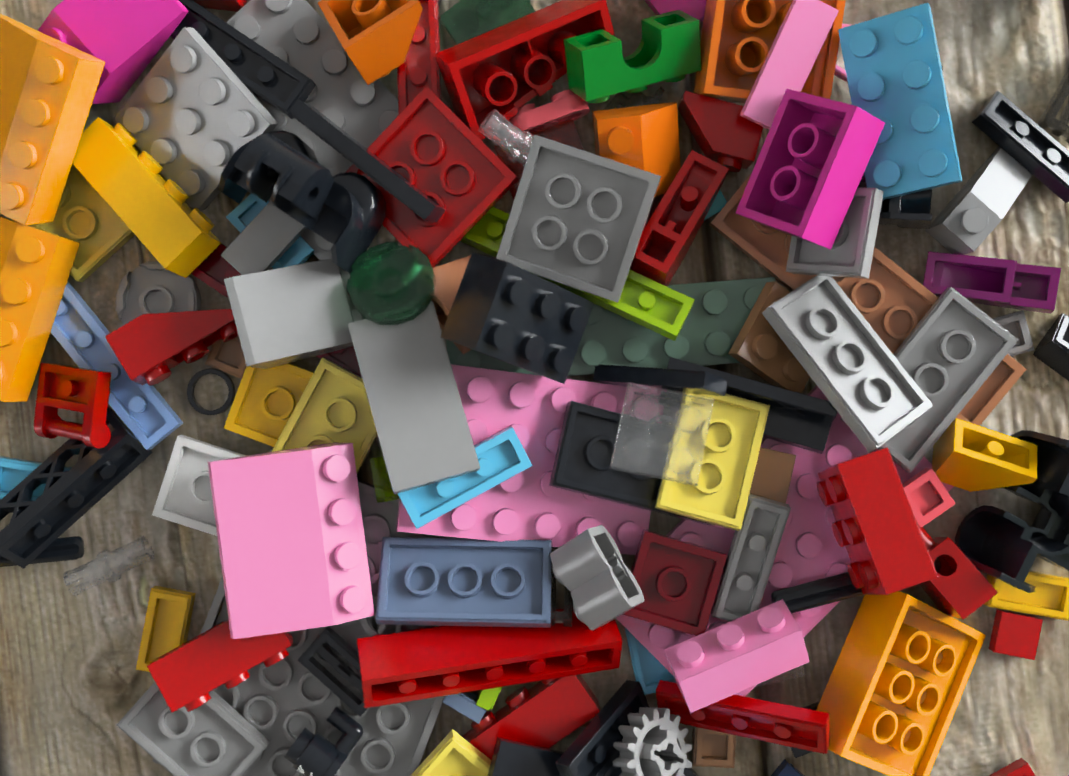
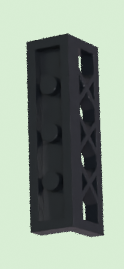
[659,357,837,454]
[0,407,153,569]

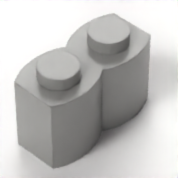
[550,525,645,631]

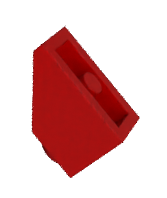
[678,91,763,172]

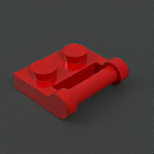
[34,363,112,449]

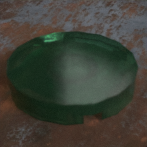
[347,242,436,325]

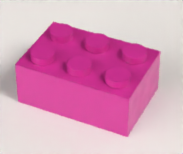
[736,88,885,250]

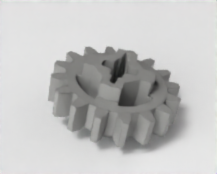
[613,707,693,776]

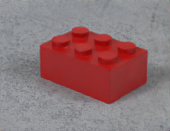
[817,447,938,595]

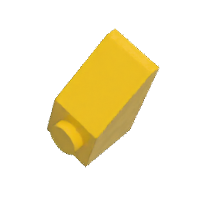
[932,418,1037,492]

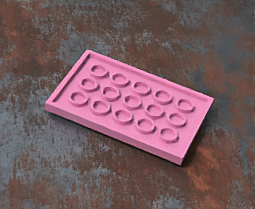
[396,364,664,555]

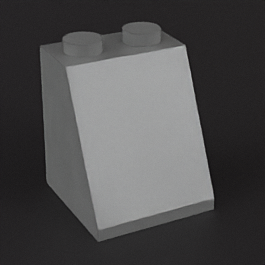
[224,258,365,369]

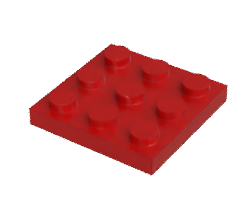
[346,86,519,270]

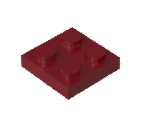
[623,529,727,636]

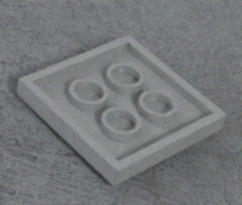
[113,27,279,211]
[496,135,661,303]

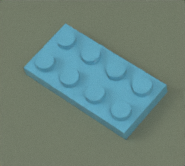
[838,3,962,200]

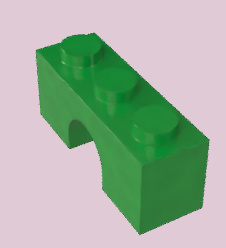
[564,10,701,103]

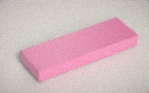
[740,0,839,130]

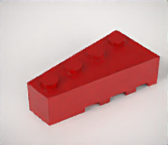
[434,0,615,141]

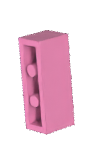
[664,599,810,713]

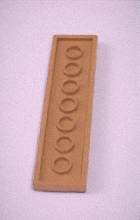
[709,173,1027,426]

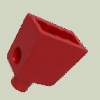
[919,527,998,620]

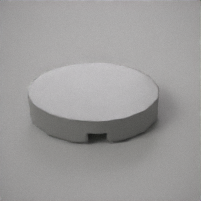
[115,261,201,325]

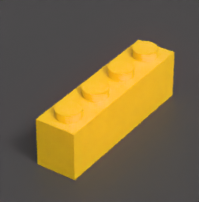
[72,117,221,278]

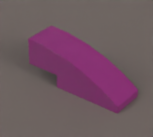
[923,251,1061,314]

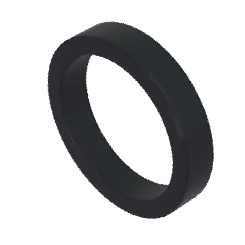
[187,369,235,415]

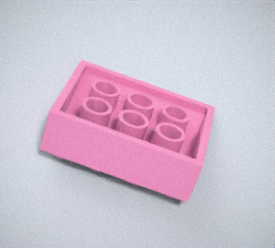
[208,442,375,640]

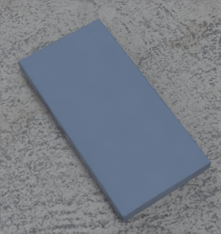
[376,537,552,628]

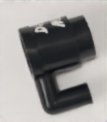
[284,706,363,776]

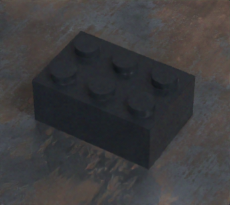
[441,252,595,384]

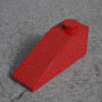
[630,150,729,286]

